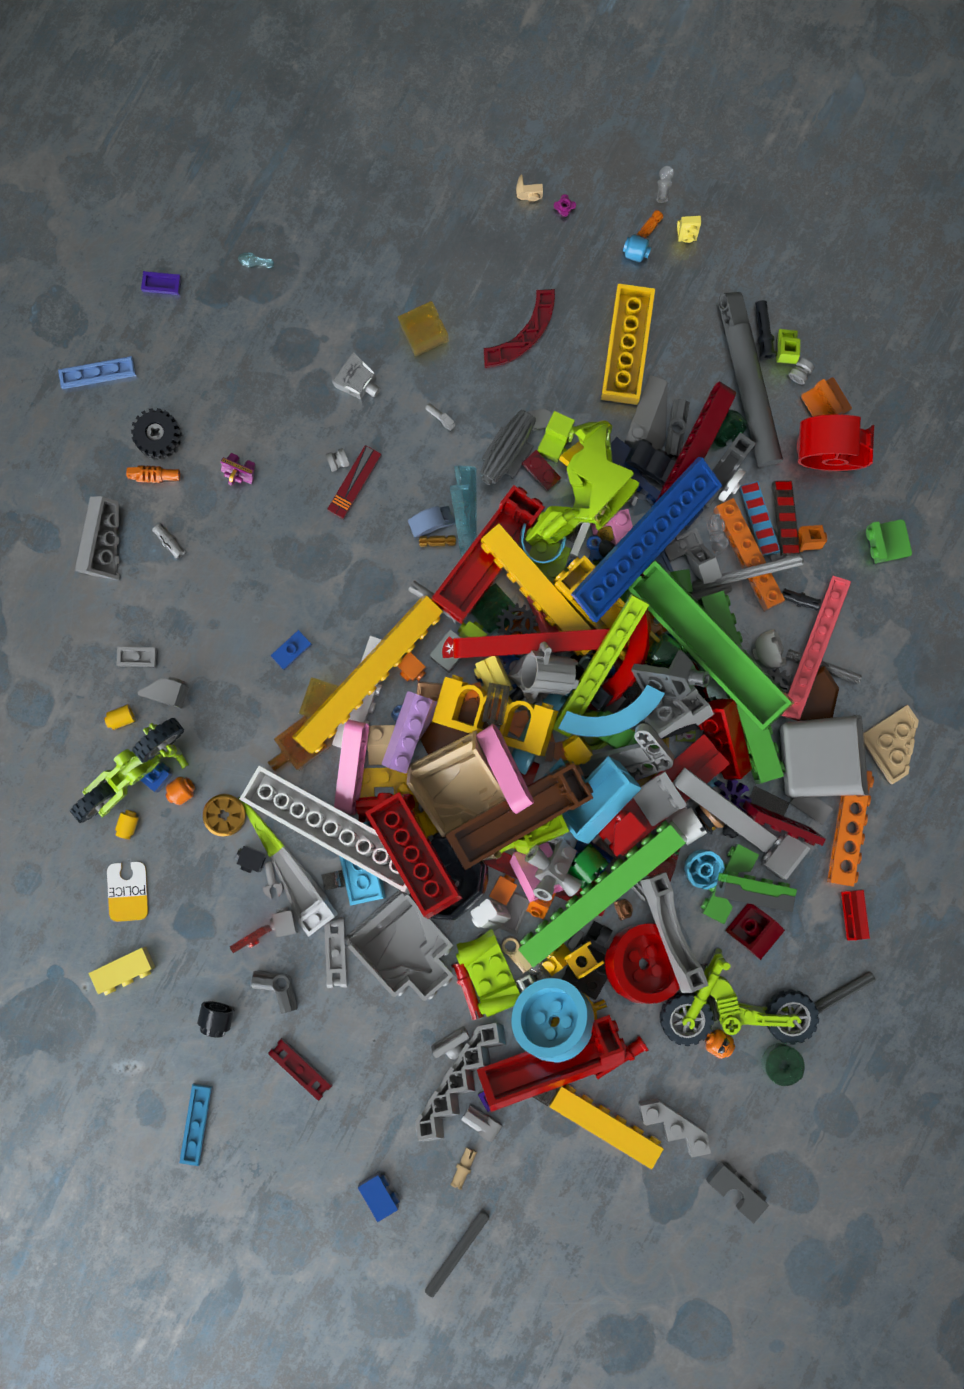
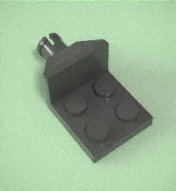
[631,650,710,700]

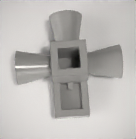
[525,840,582,901]

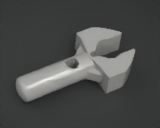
[426,403,455,431]
[263,861,284,899]

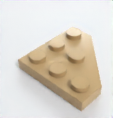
[863,705,919,785]

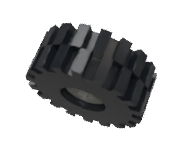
[131,408,182,459]

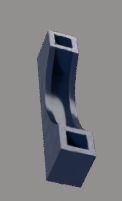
[611,437,704,530]

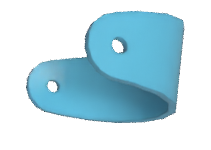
[519,523,566,563]

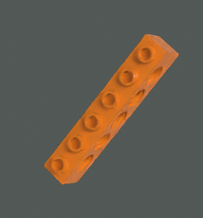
[713,498,785,612]
[827,771,874,887]

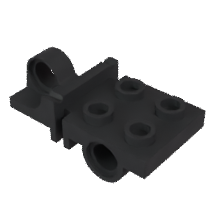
[562,921,613,1000]

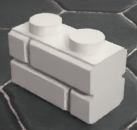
[471,899,511,930]

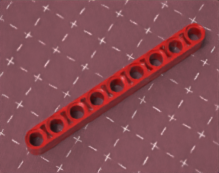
[452,629,628,658]

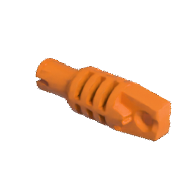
[126,465,181,483]

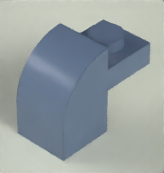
[408,506,455,538]

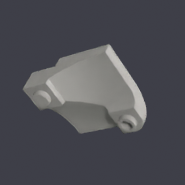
[643,687,714,739]

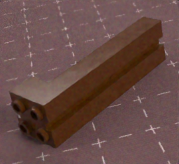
[444,763,593,870]

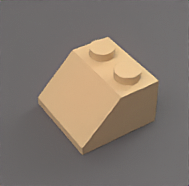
[367,725,395,765]

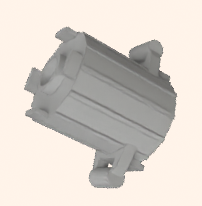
[520,642,579,703]

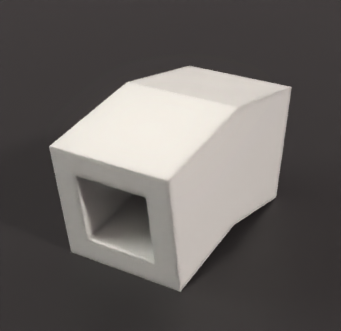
[516,975,534,992]

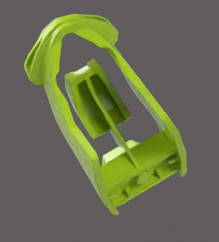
[525,420,639,546]

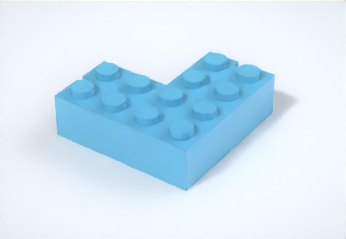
[543,756,642,844]

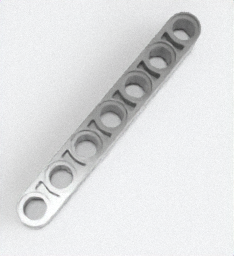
[673,768,778,853]

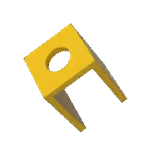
[564,941,604,979]

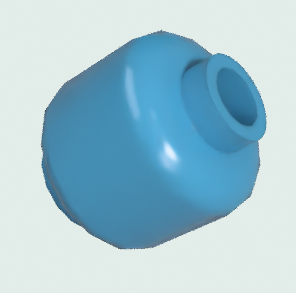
[623,234,652,262]

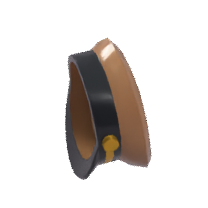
[695,804,725,835]

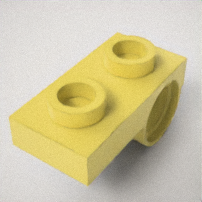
[677,216,701,243]

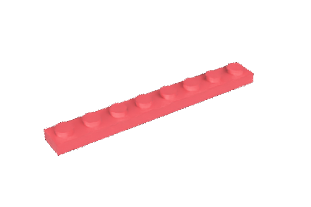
[781,576,851,721]

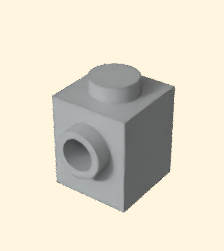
[270,907,298,937]

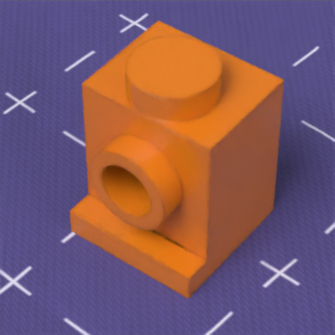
[795,525,827,552]

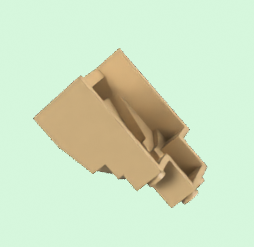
[406,731,506,837]

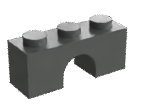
[706,1162,769,1224]

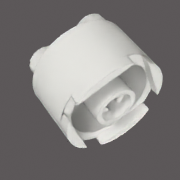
[666,801,707,845]

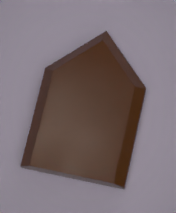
[800,665,839,720]

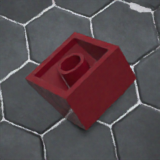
[725,903,785,960]

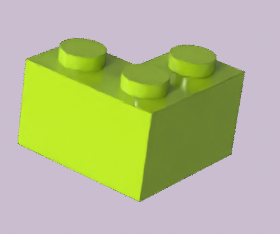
[537,411,575,463]

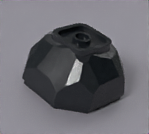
[409,836,489,920]

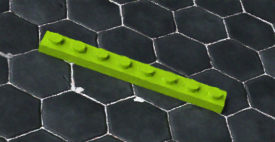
[553,594,649,737]

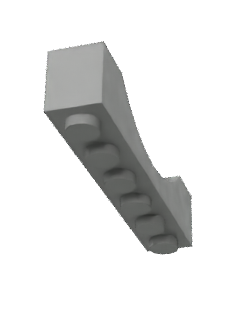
[640,872,708,993]

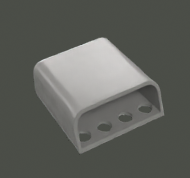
[780,715,869,798]

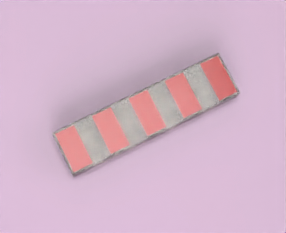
[772,481,800,556]

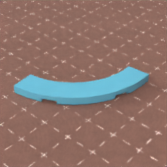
[558,685,665,737]

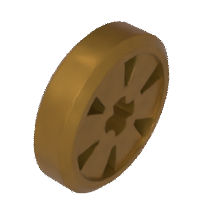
[203,794,246,836]

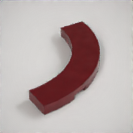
[484,289,555,368]

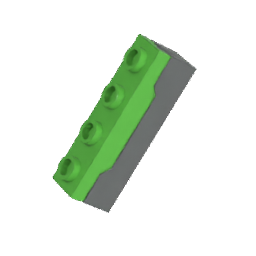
[715,871,797,912]

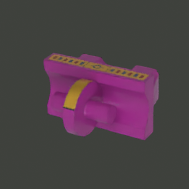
[220,453,256,486]

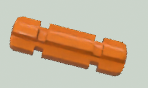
[636,210,663,238]

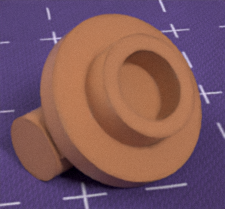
[613,899,633,921]

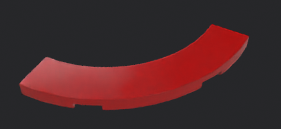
[602,608,651,707]

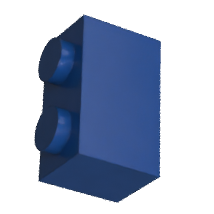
[358,1171,400,1222]

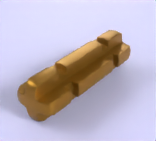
[419,535,456,546]

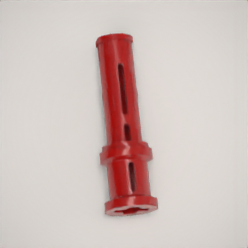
[451,962,484,1020]
[594,1035,649,1080]

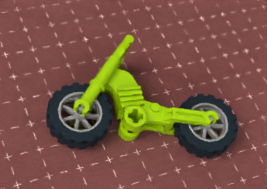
[70,718,189,823]
[660,948,819,1046]

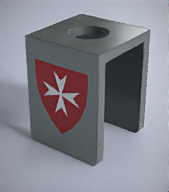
[430,629,462,673]

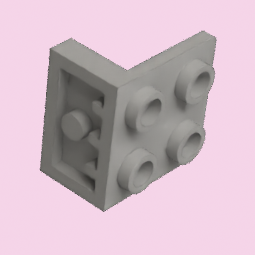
[633,772,687,826]

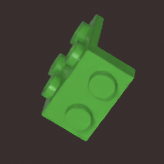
[866,520,912,564]

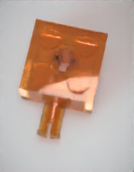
[268,716,330,771]

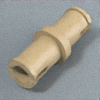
[450,1147,477,1190]

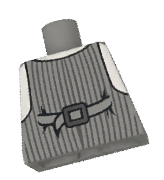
[332,353,381,399]

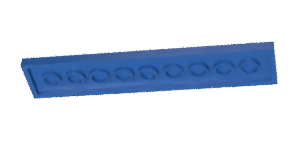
[571,457,722,623]

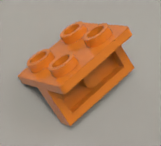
[801,377,852,417]

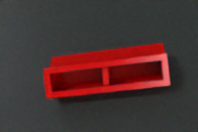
[841,889,870,941]

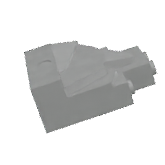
[345,890,454,1002]

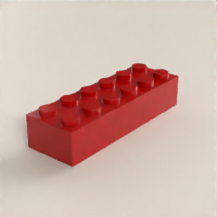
[365,792,462,919]

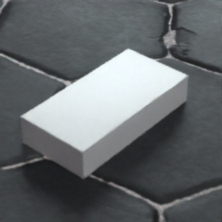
[569,523,591,558]

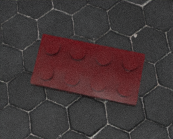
[743,800,826,846]

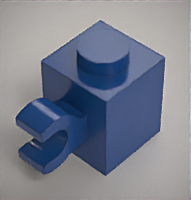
[140,762,173,792]

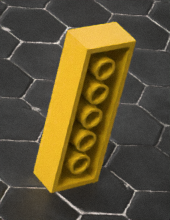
[601,284,655,405]

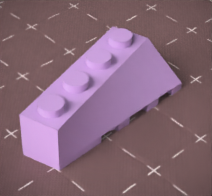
[382,691,437,774]

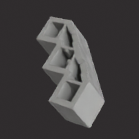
[638,1098,711,1157]

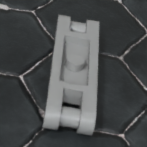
[324,917,347,988]

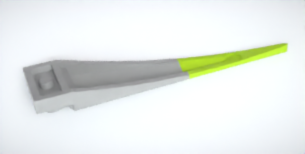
[238,796,338,937]

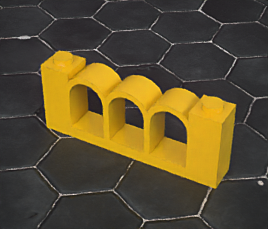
[432,674,558,756]

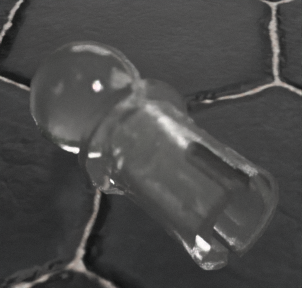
[656,166,674,203]

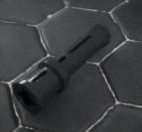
[755,300,777,359]

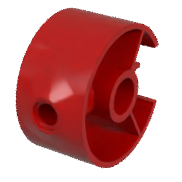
[797,415,874,471]

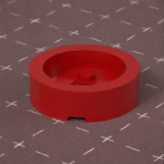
[605,924,680,1004]

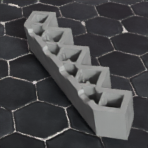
[415,1023,506,1142]

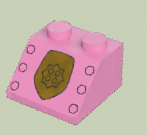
[590,509,633,546]

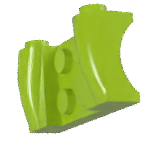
[456,929,520,1017]

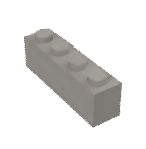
[75,496,120,580]

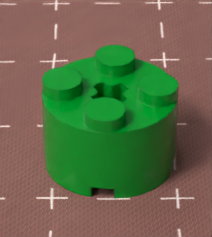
[567,843,609,889]

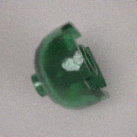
[714,409,748,447]

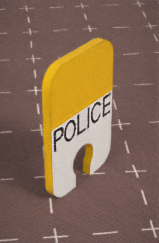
[107,862,148,922]

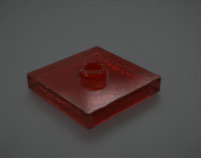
[230,924,272,953]

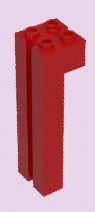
[431,485,545,625]
[598,734,730,856]
[477,1015,626,1112]

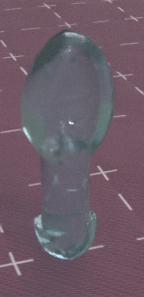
[238,252,274,268]

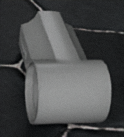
[461,1105,503,1143]

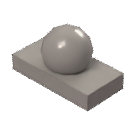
[431,1027,470,1060]

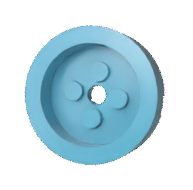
[511,978,594,1062]

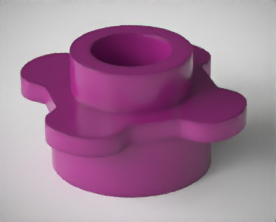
[554,194,576,217]

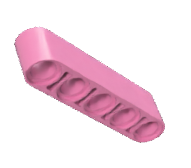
[334,720,369,815]
[476,724,534,814]

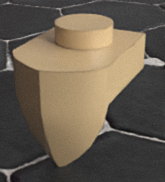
[516,174,543,201]

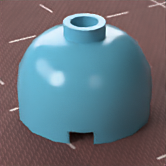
[684,849,725,889]

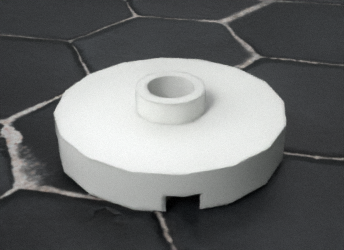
[718,468,746,503]

